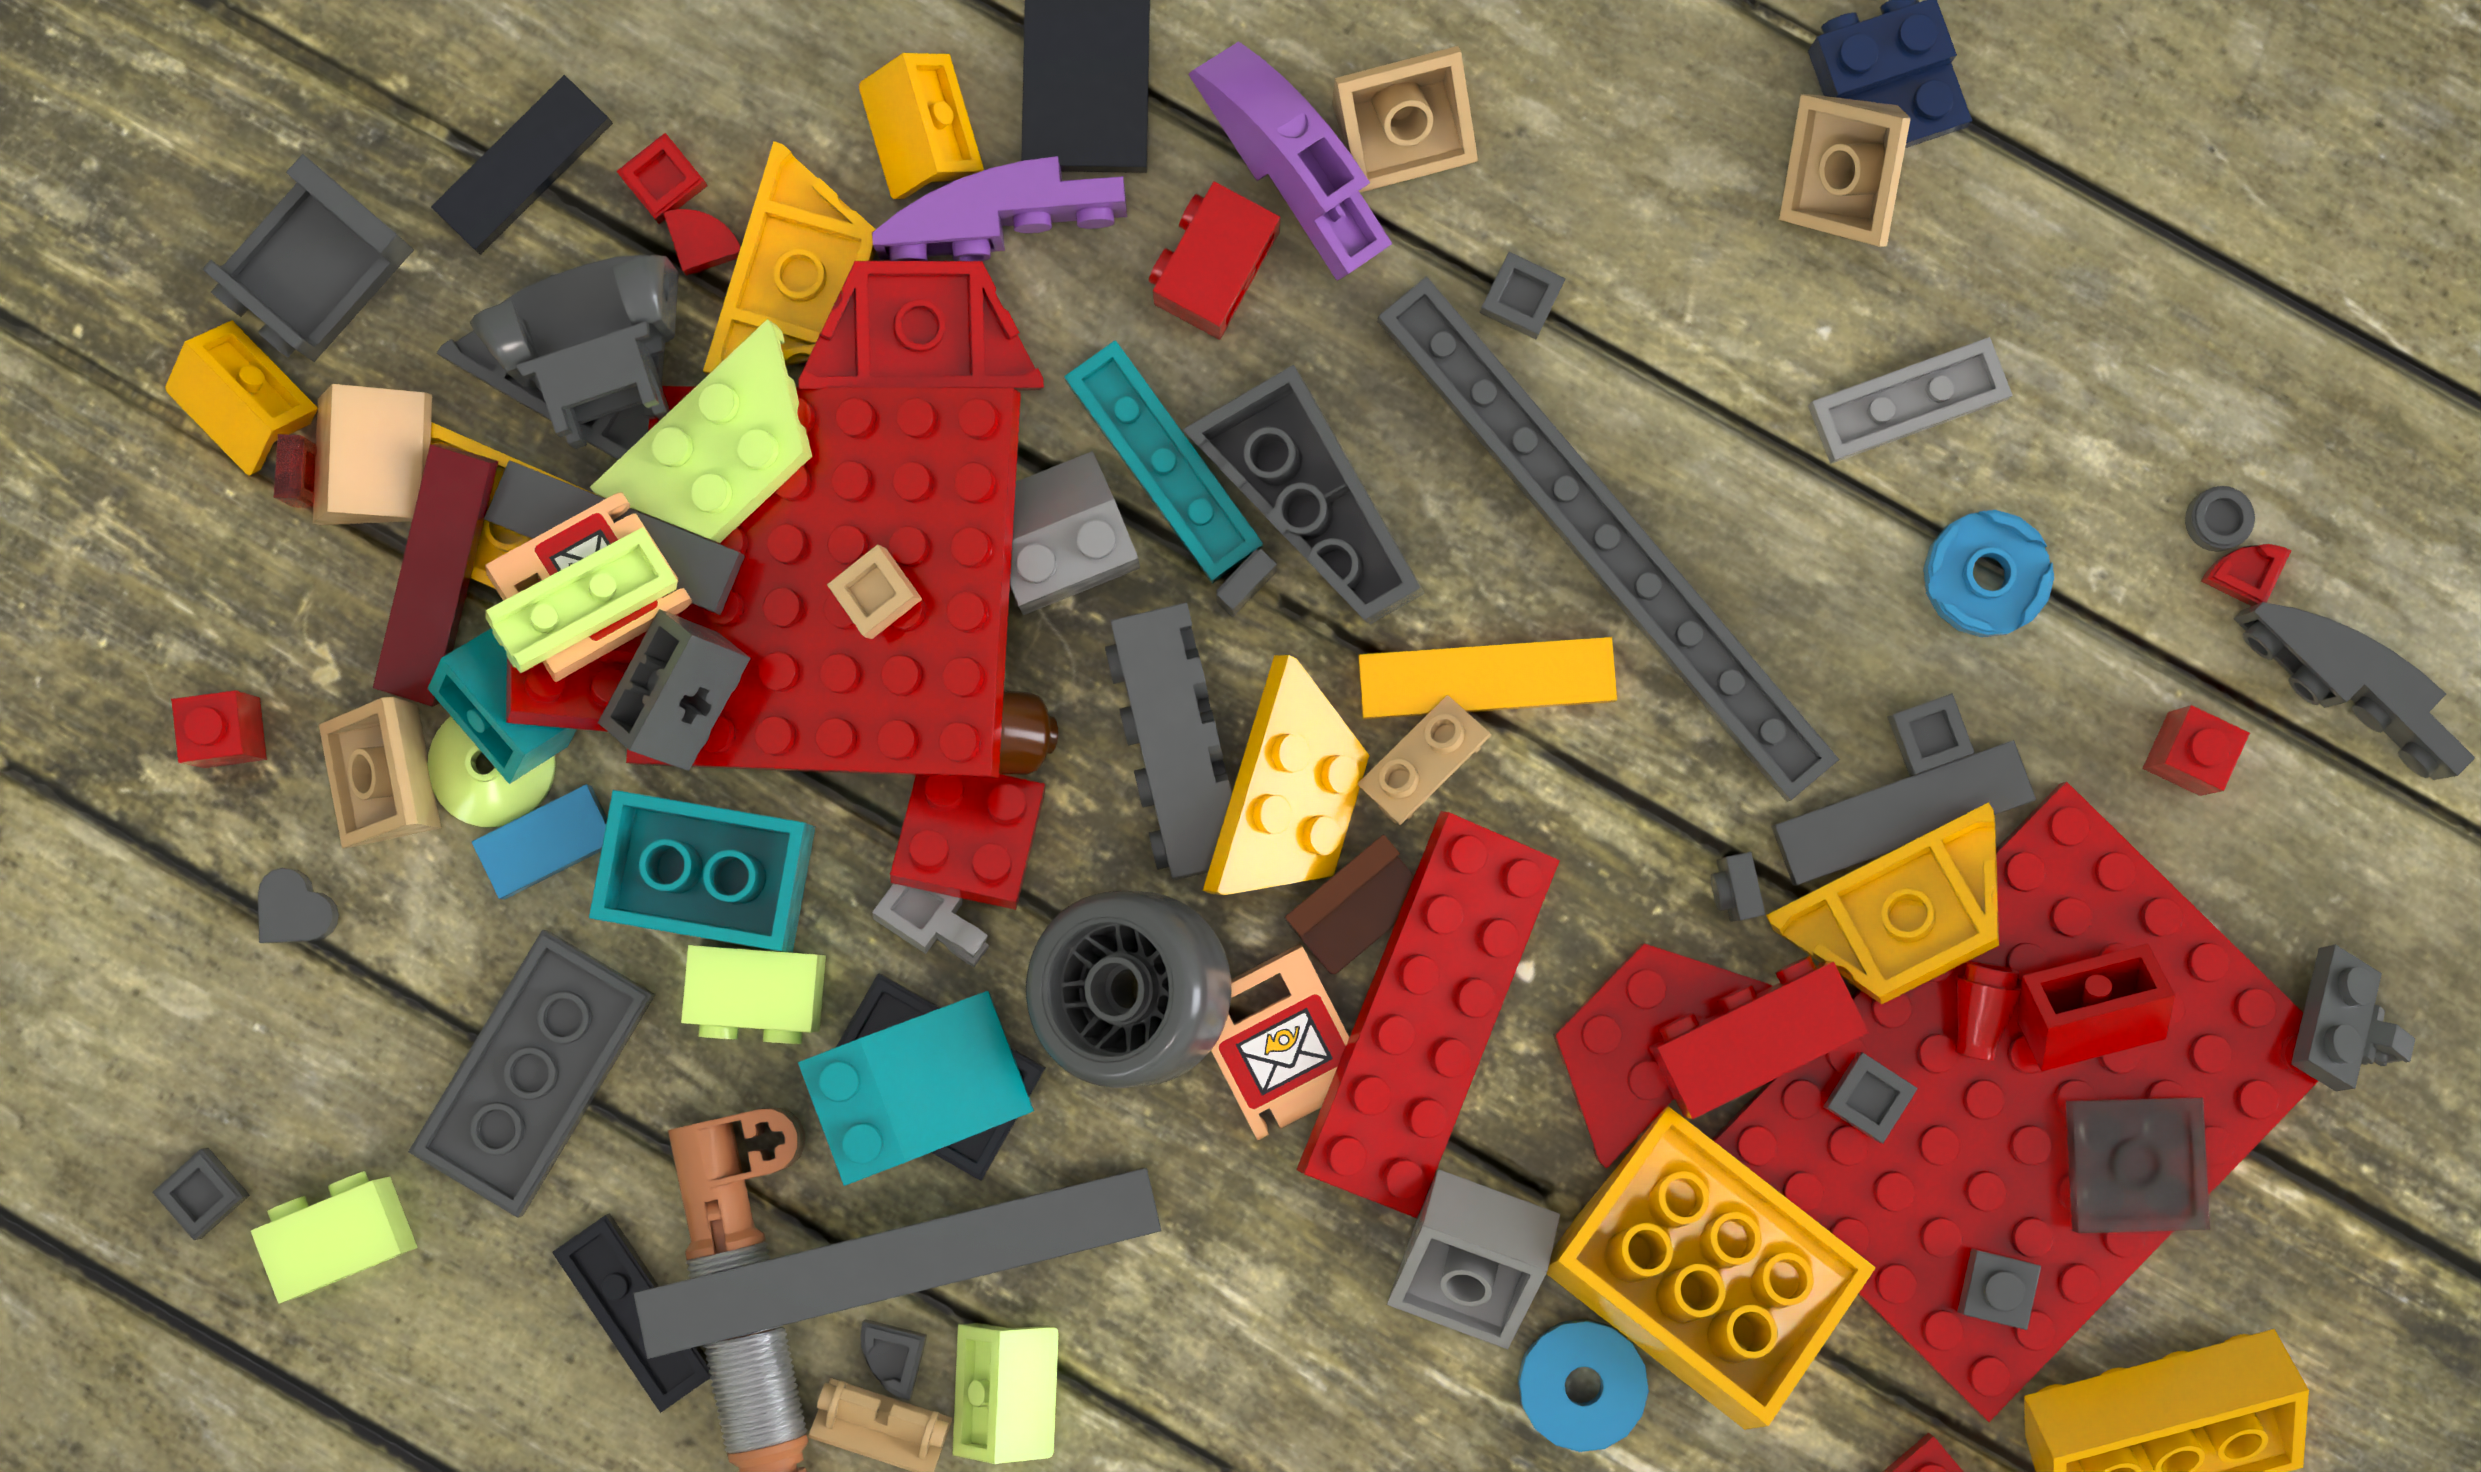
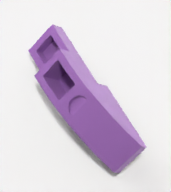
[1188,41,1392,281]
[872,156,1127,261]

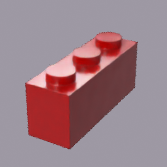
[1649,956,1869,1119]

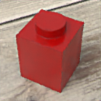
[171,690,267,768]
[2142,705,2250,796]

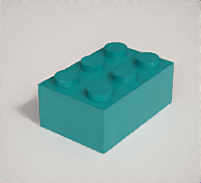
[589,790,816,952]

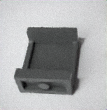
[203,154,414,362]

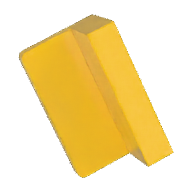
[859,53,984,199]
[165,320,318,476]

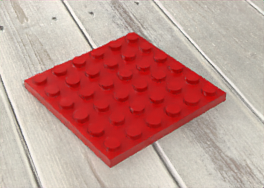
[626,386,1021,778]

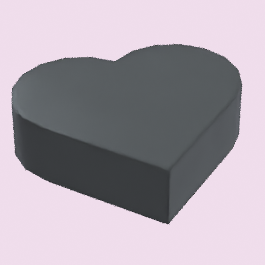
[258,868,339,943]

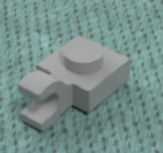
[872,884,989,967]

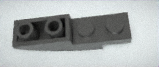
[2234,602,2475,780]

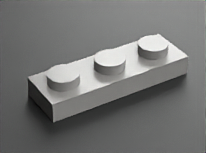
[1808,337,2013,464]

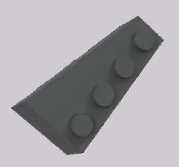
[1182,365,1425,625]
[1105,602,1232,881]

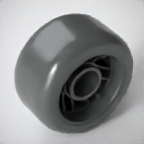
[1026,891,1232,1088]

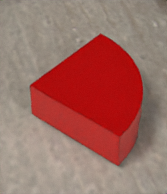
[663,209,741,276]
[2201,544,2292,606]

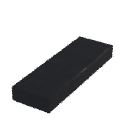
[431,75,613,255]
[552,1213,712,1413]

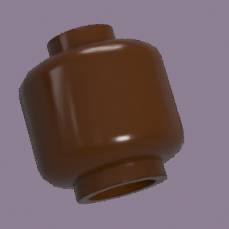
[999,691,1058,775]

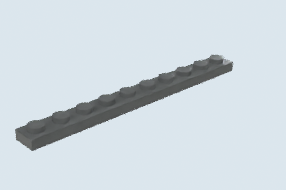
[1377,276,1840,802]

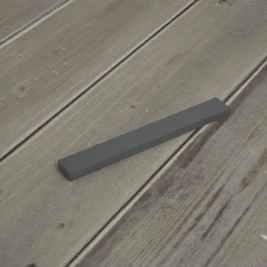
[633,1168,1161,1359]

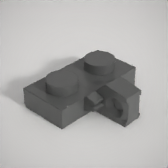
[2291,944,2415,1091]

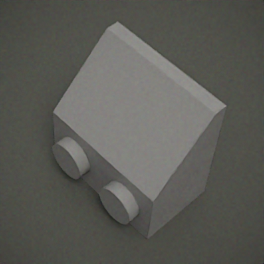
[1010,451,1140,615]
[1387,1169,1560,1349]

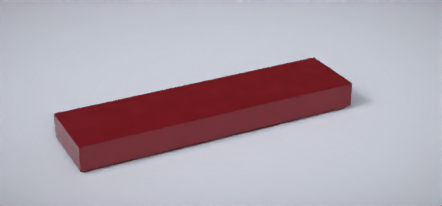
[373,443,499,707]

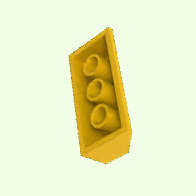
[2024,1329,2309,1472]

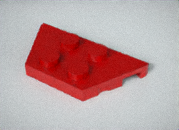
[797,261,1044,390]
[1553,943,1772,1169]

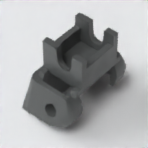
[470,255,679,449]

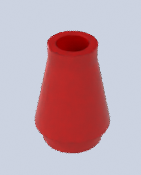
[1955,961,2021,1061]

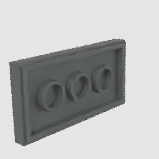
[408,930,656,1218]

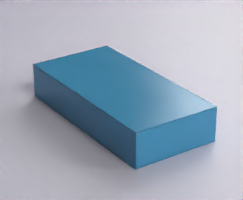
[472,784,607,900]

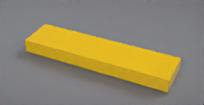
[1358,637,1617,720]

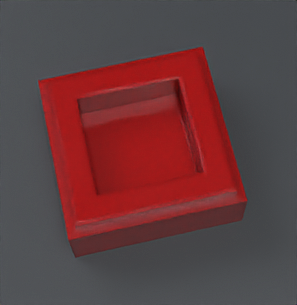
[616,133,708,224]

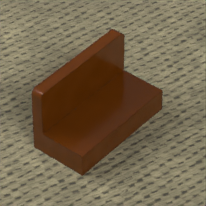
[1284,834,1414,974]

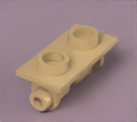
[1357,695,1491,825]
[808,1378,953,1472]

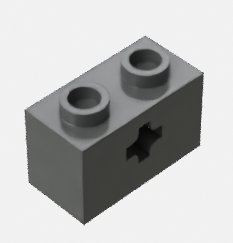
[598,609,750,771]

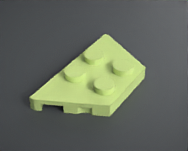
[590,319,812,543]

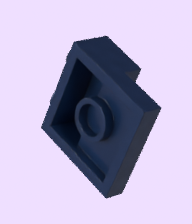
[1808,0,1972,148]

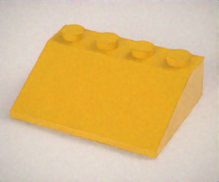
[1546,1106,1876,1430]

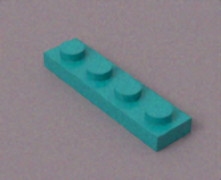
[1064,340,1263,584]

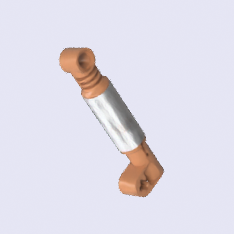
[668,1108,808,1472]

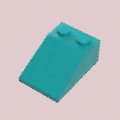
[798,990,1034,1186]

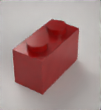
[1148,181,1281,340]
[2017,943,2175,1072]

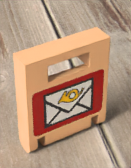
[485,492,692,682]
[1211,943,1349,1140]

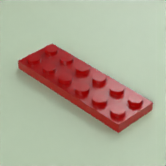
[1296,811,1560,1218]

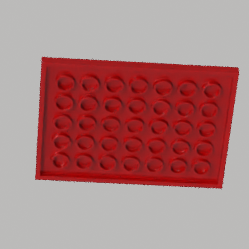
[1712,782,2318,1422]

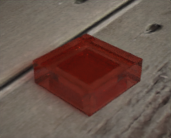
[274,434,317,508]

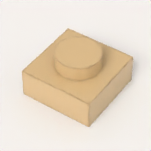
[827,544,922,639]

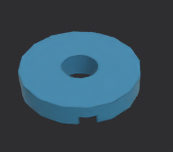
[1923,510,2054,637]
[1517,1319,1649,1452]

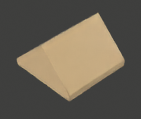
[1332,46,1478,193]
[1779,94,1911,247]
[313,384,432,525]
[319,697,441,848]

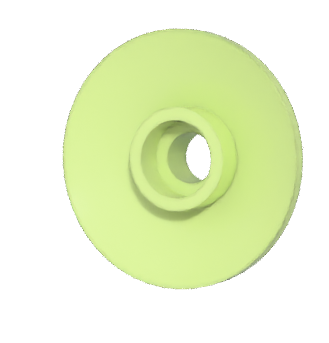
[427,716,556,828]

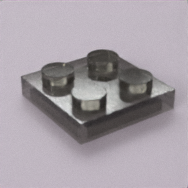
[2066,1097,2210,1233]

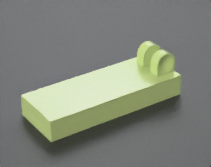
[486,527,678,673]

